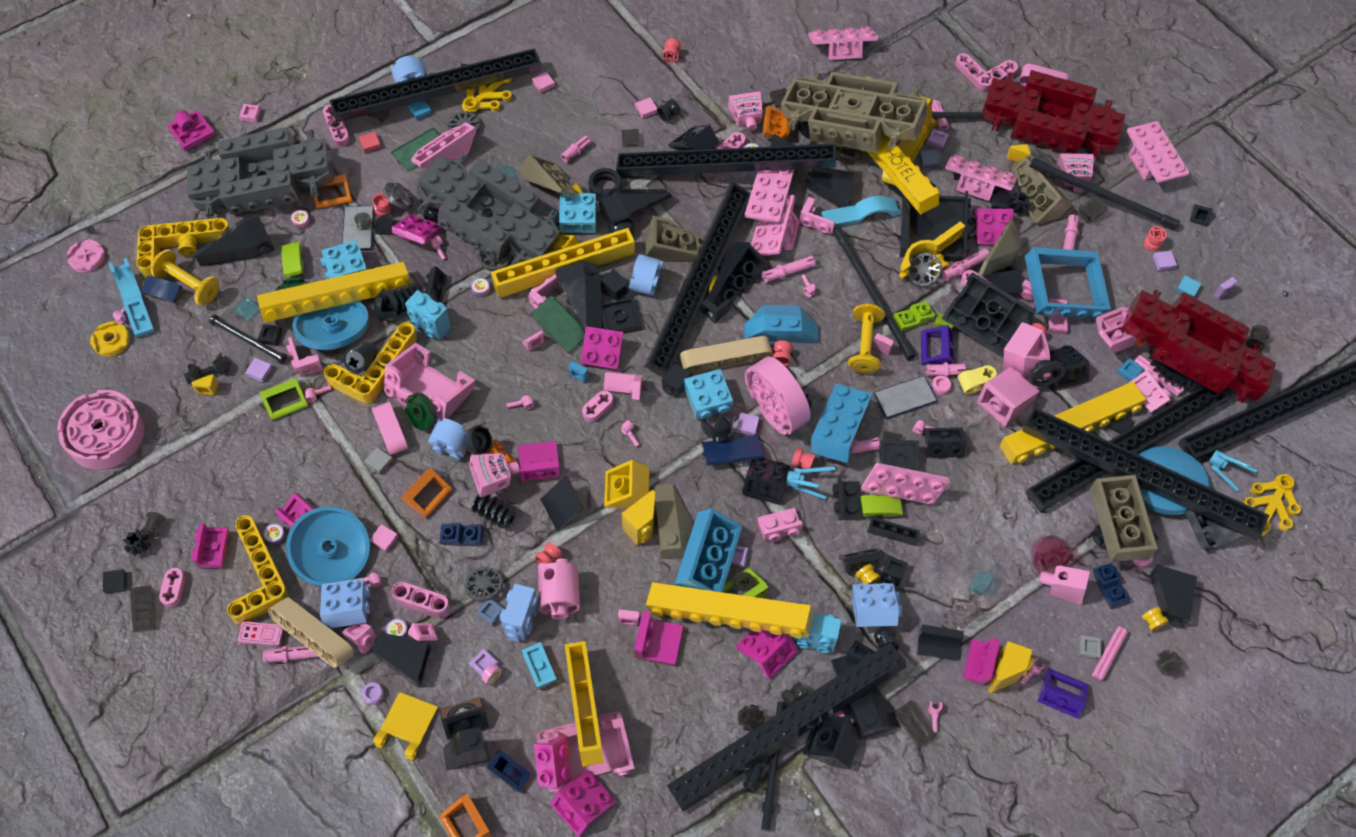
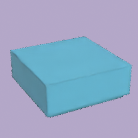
[1176,276,1202,297]

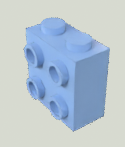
[320,578,370,628]
[852,583,902,627]
[500,584,539,641]

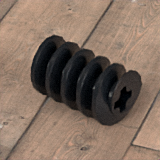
[382,283,423,312]
[344,343,378,374]
[471,494,517,529]

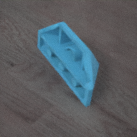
[744,305,818,343]

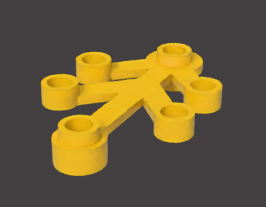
[462,78,513,113]
[1242,474,1301,536]

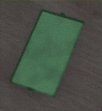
[391,127,440,172]
[530,295,585,354]

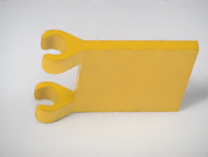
[373,692,438,760]

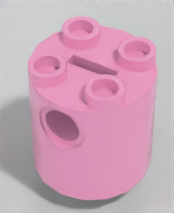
[538,559,580,619]

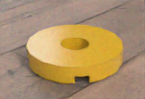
[90,321,130,357]

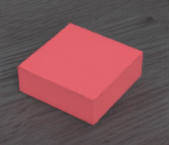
[358,131,381,153]

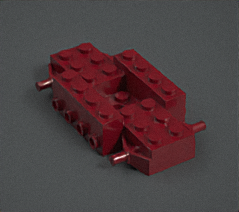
[982,70,1126,160]
[1122,290,1276,403]

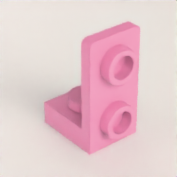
[799,197,835,235]
[529,274,559,310]
[286,337,323,377]
[604,372,643,400]

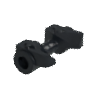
[184,353,230,384]

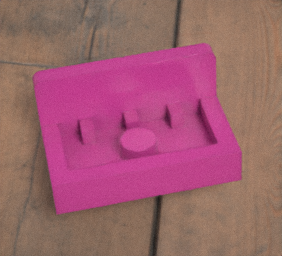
[274,493,316,527]
[191,523,230,568]
[963,637,1000,685]
[534,736,571,788]

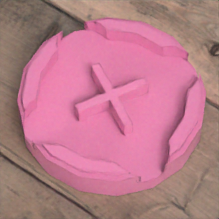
[67,239,105,273]

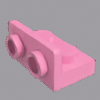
[1129,370,1172,414]
[757,508,803,542]

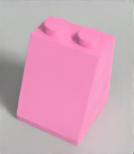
[977,367,1039,427]

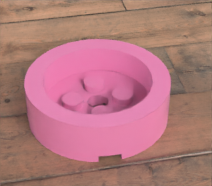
[745,357,811,435]
[57,390,145,469]

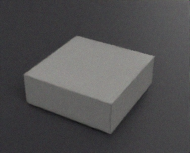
[364,448,393,474]
[1078,635,1101,660]

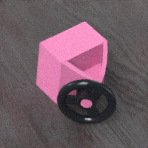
[1003,322,1066,387]

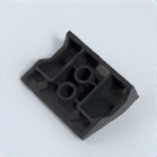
[941,272,1036,357]

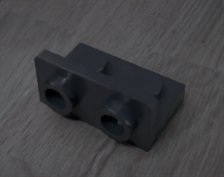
[923,427,967,457]
[832,477,863,521]

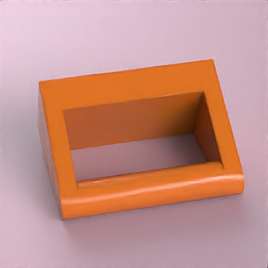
[314,174,352,209]
[400,468,453,519]
[439,793,492,837]

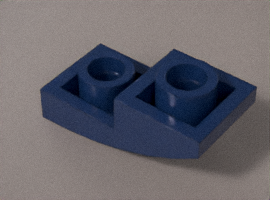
[140,275,183,303]
[439,523,484,546]
[1093,563,1130,609]

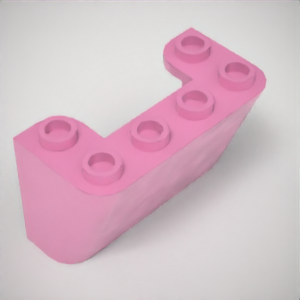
[384,343,475,426]

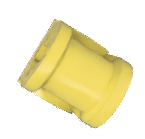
[957,365,997,395]

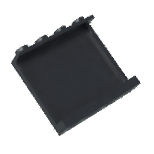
[900,191,971,261]

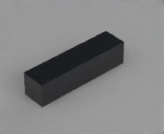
[867,517,920,546]

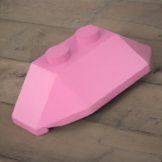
[411,122,476,169]
[1096,307,1137,353]

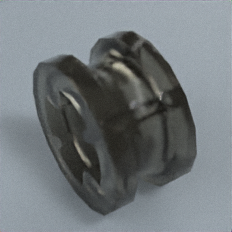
[354,212,372,231]

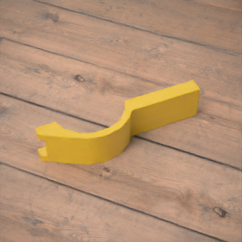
[899,221,965,279]

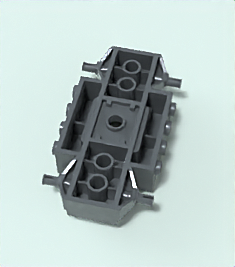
[187,127,334,218]
[417,153,560,266]

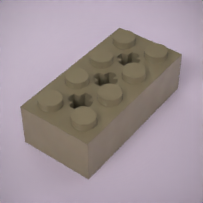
[1090,475,1157,562]

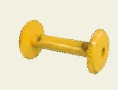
[151,249,220,306]
[848,304,885,374]

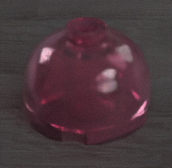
[1031,535,1073,574]

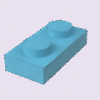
[521,642,557,690]

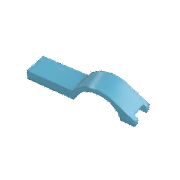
[821,196,902,228]
[109,258,155,338]

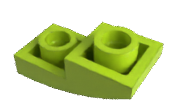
[282,241,304,277]
[893,301,936,331]
[861,495,903,518]

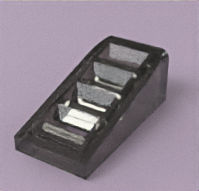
[130,585,156,632]

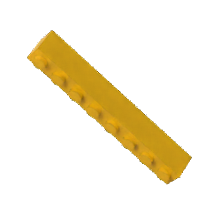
[491,228,635,298]
[257,262,410,323]
[1000,381,1146,465]
[646,582,814,638]

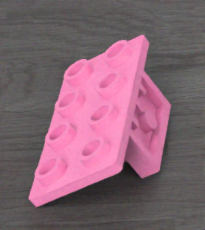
[808,27,879,60]
[1127,121,1189,183]
[945,155,1017,201]
[745,169,795,222]
[751,195,800,256]
[861,463,950,505]

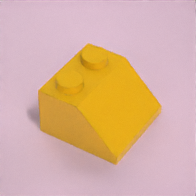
[604,460,649,508]
[622,490,655,546]
[988,641,1034,693]

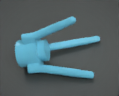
[1208,450,1258,492]
[787,467,836,500]

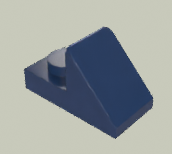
[486,749,531,793]

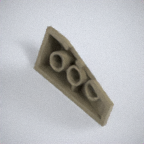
[519,154,575,197]
[1013,156,1073,225]
[646,216,704,261]
[978,219,1023,277]
[653,483,694,559]

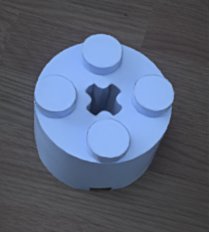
[391,55,428,83]
[629,254,663,296]
[428,418,467,461]

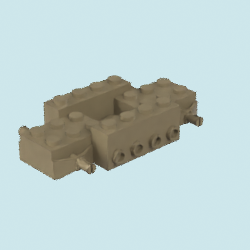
[781,71,927,153]

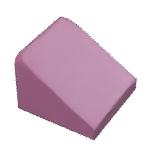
[522,331,544,351]
[408,623,438,641]

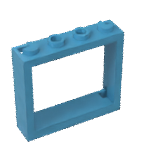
[1025,247,1111,319]

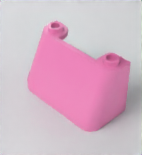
[536,711,635,793]

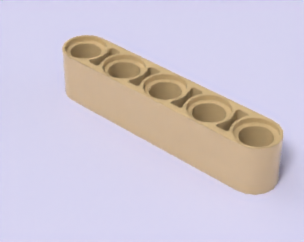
[680,336,773,374]
[268,597,354,668]

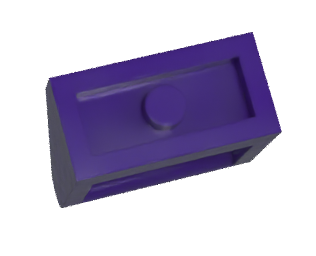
[921,325,955,366]
[1037,668,1089,718]

